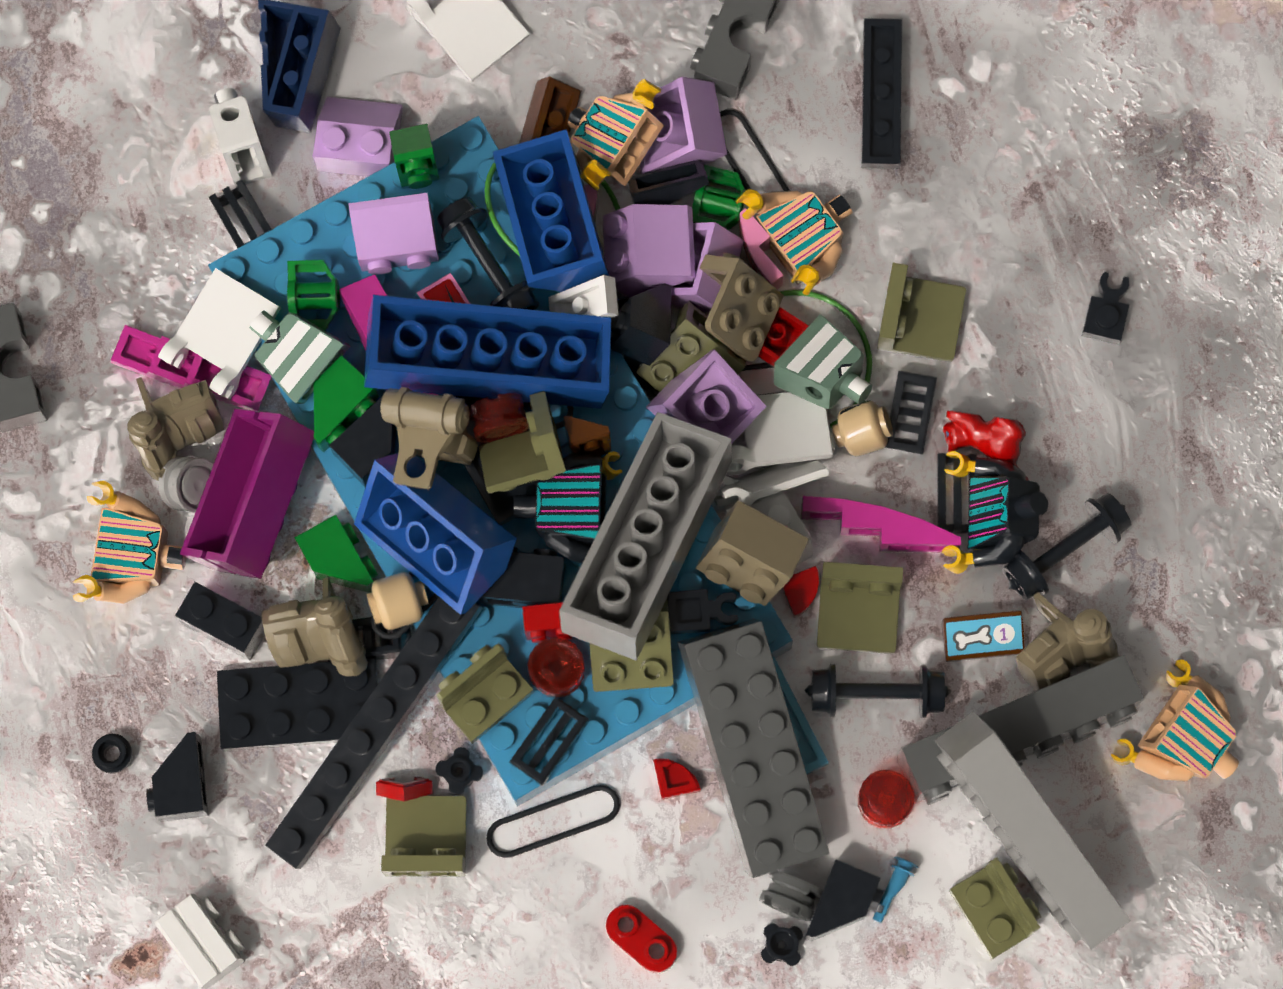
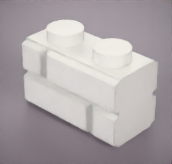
[154,893,244,989]

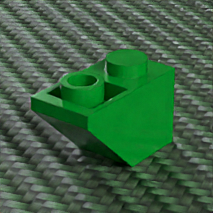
[389,124,439,189]
[313,355,379,452]
[294,515,379,593]

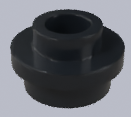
[92,734,133,774]

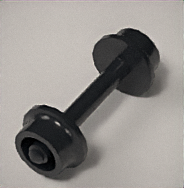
[437,197,539,310]
[1003,493,1132,601]
[804,664,952,718]

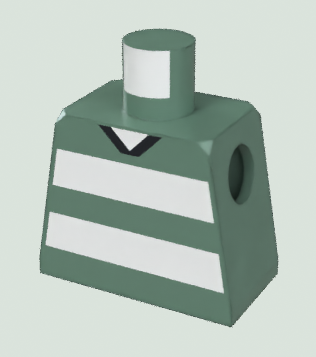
[249,310,350,404]
[774,315,872,409]

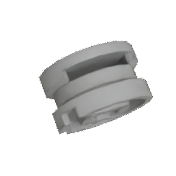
[158,456,214,512]

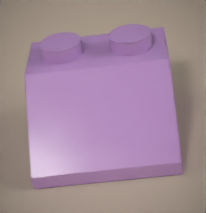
[640,77,727,174]
[313,97,403,177]
[348,193,439,275]
[603,204,696,298]
[671,222,744,312]
[646,349,767,443]

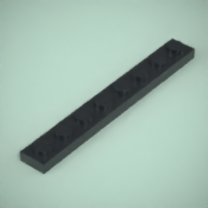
[265,597,484,869]

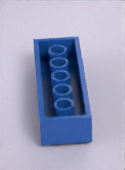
[364,295,611,409]

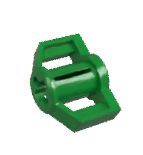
[692,165,745,231]
[287,260,340,331]

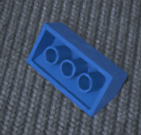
[492,129,610,292]
[354,453,516,615]

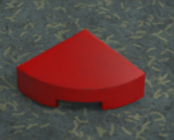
[782,566,819,618]
[653,759,701,800]
[376,777,433,802]

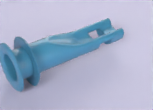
[872,857,918,923]

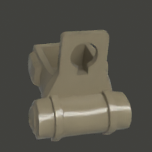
[127,377,224,481]
[380,387,478,490]
[261,577,368,676]
[1015,592,1119,691]

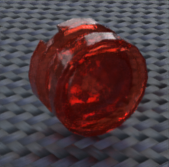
[469,393,529,443]
[528,637,585,698]
[857,770,914,829]

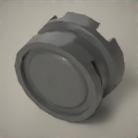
[759,871,823,922]

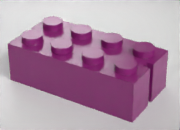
[180,409,314,579]

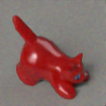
[943,411,1029,481]

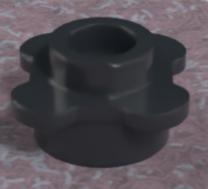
[435,747,483,795]
[761,923,803,966]

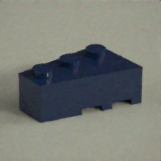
[258,0,341,133]

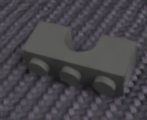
[690,0,779,100]
[0,302,47,433]

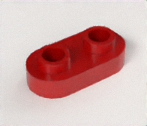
[606,905,677,973]

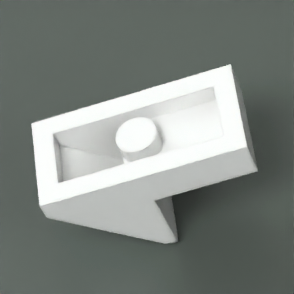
[548,275,619,318]

